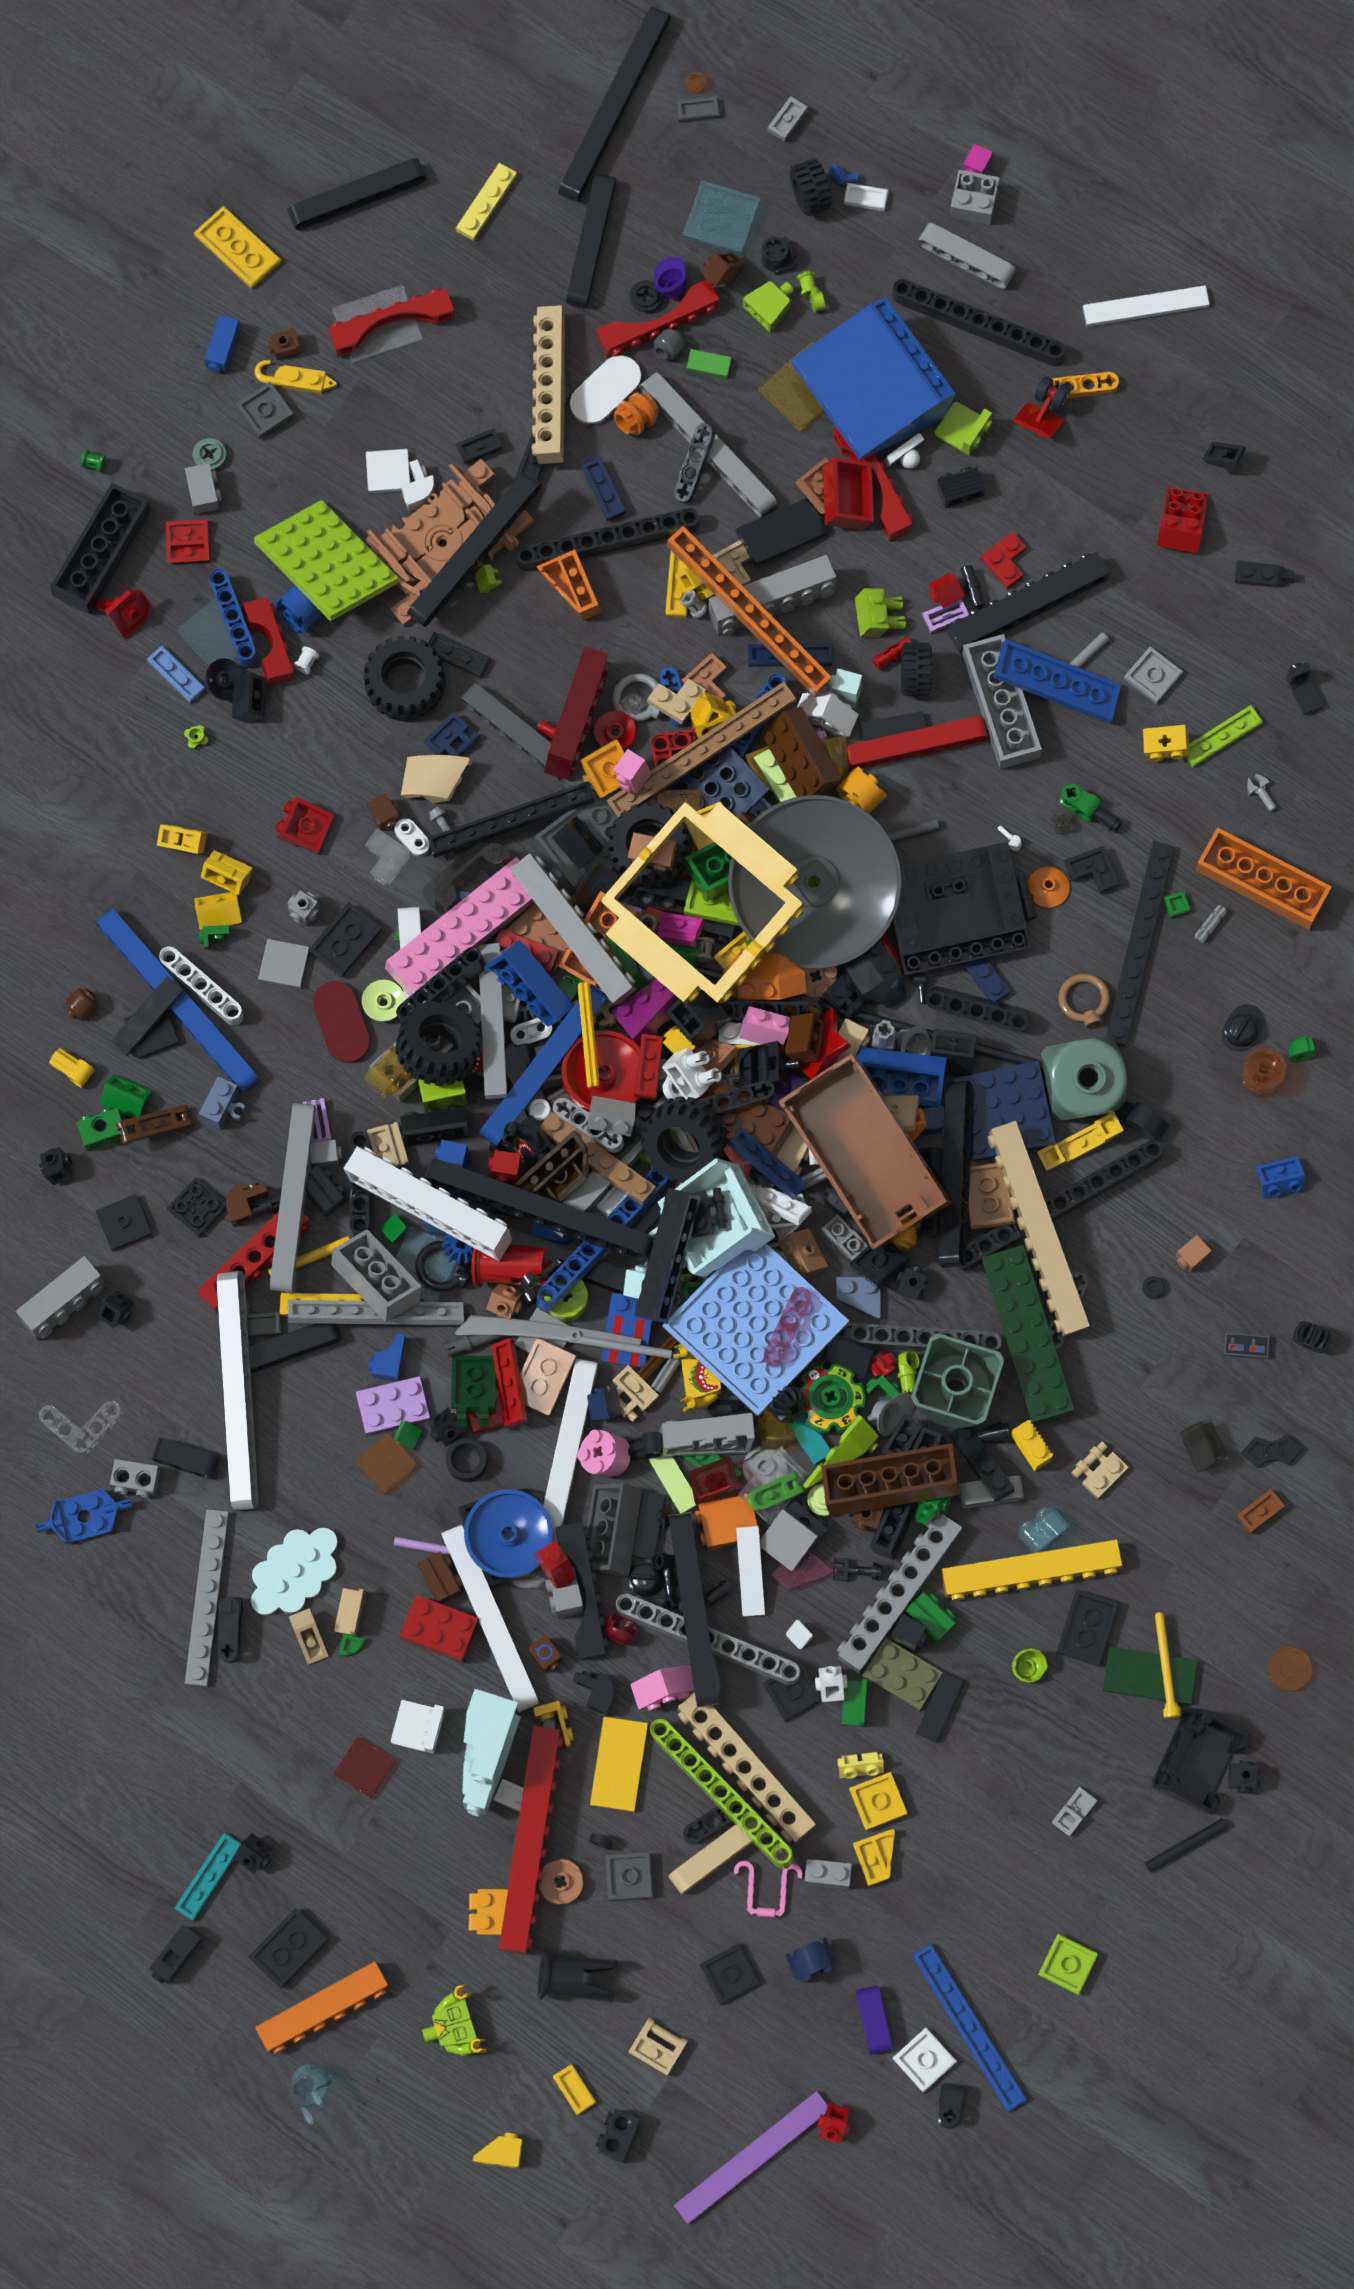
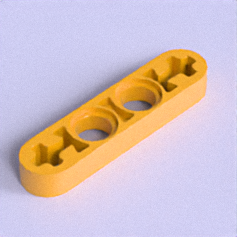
[1046,372,1119,399]

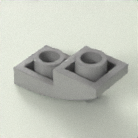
[821,1214,868,1261]

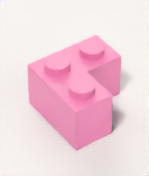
[630,1665,695,1711]

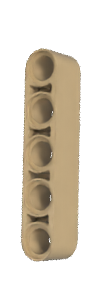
[668,1811,760,1895]

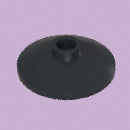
[205,658,243,701]

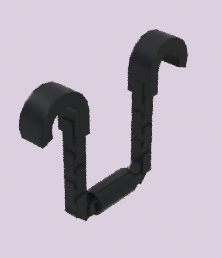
[520,1258,565,1307]

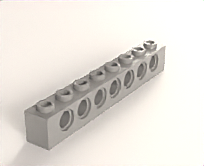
[837,1514,962,1674]

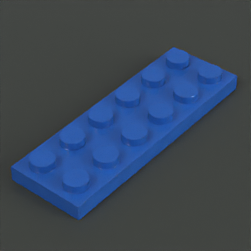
[993,639,1121,723]

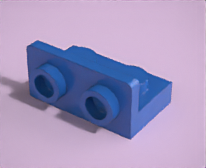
[1256,1156,1306,1199]

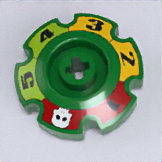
[798,1364,865,1434]

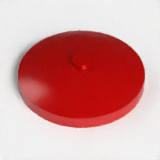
[561,1030,640,1112]

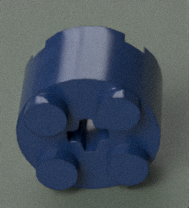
[785,1937,837,1983]

